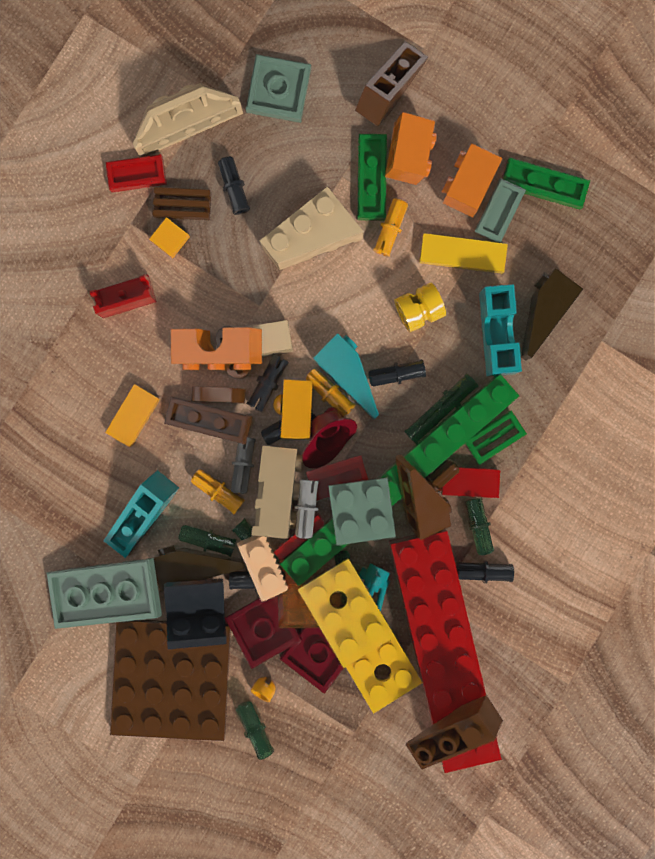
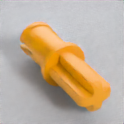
[373,199,408,257]
[306,368,356,418]
[191,469,245,515]

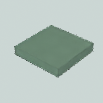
[246,54,312,123]

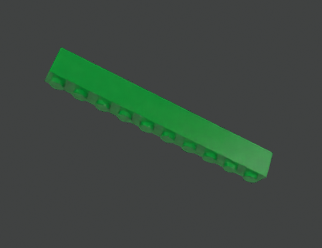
[280,374,519,586]

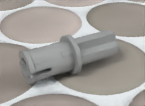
[295,479,319,539]

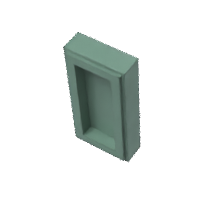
[474,178,526,243]

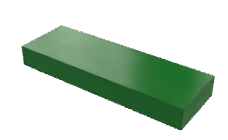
[357,134,387,221]
[502,157,591,210]

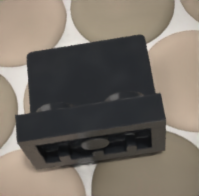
[164,578,227,649]

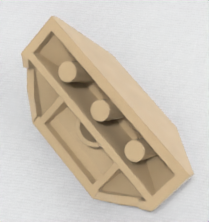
[133,83,243,157]

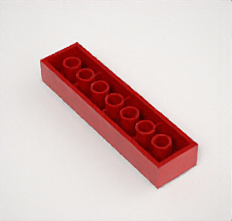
[388,529,502,773]

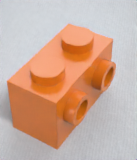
[385,112,437,185]
[442,143,502,218]

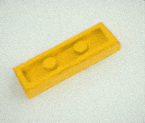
[419,233,508,274]

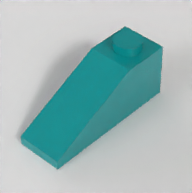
[313,333,379,420]
[103,470,179,558]

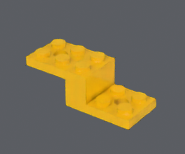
[298,559,422,714]

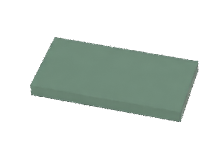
[46,558,162,629]

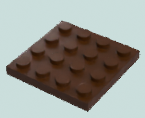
[110,620,231,741]

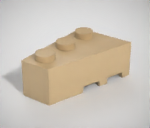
[260,187,364,270]
[251,446,302,539]

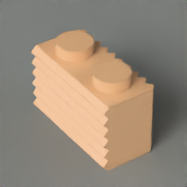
[237,536,288,601]

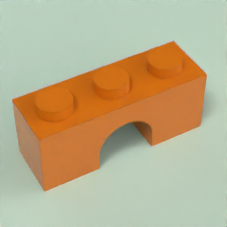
[171,327,262,370]

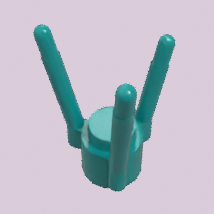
[334,563,390,612]

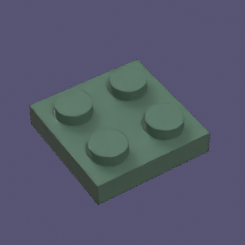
[329,477,396,545]

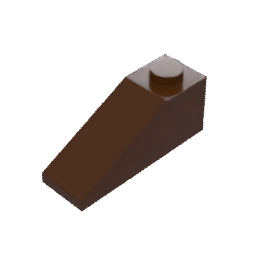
[355,42,428,126]
[395,454,452,540]

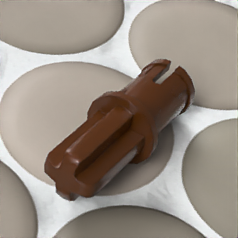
[425,459,460,493]

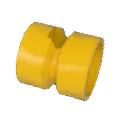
[394,282,446,333]

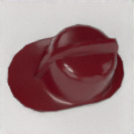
[302,407,357,468]

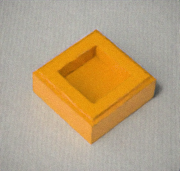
[149,217,190,259]

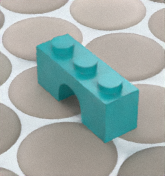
[479,284,522,377]

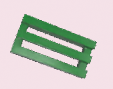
[465,410,527,465]

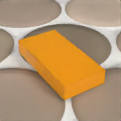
[281,379,313,439]
[105,384,160,447]

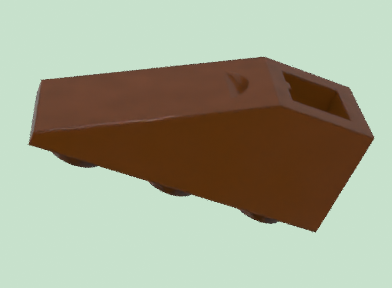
[405,695,503,770]

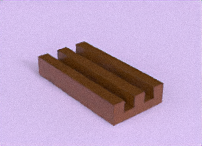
[152,187,212,221]

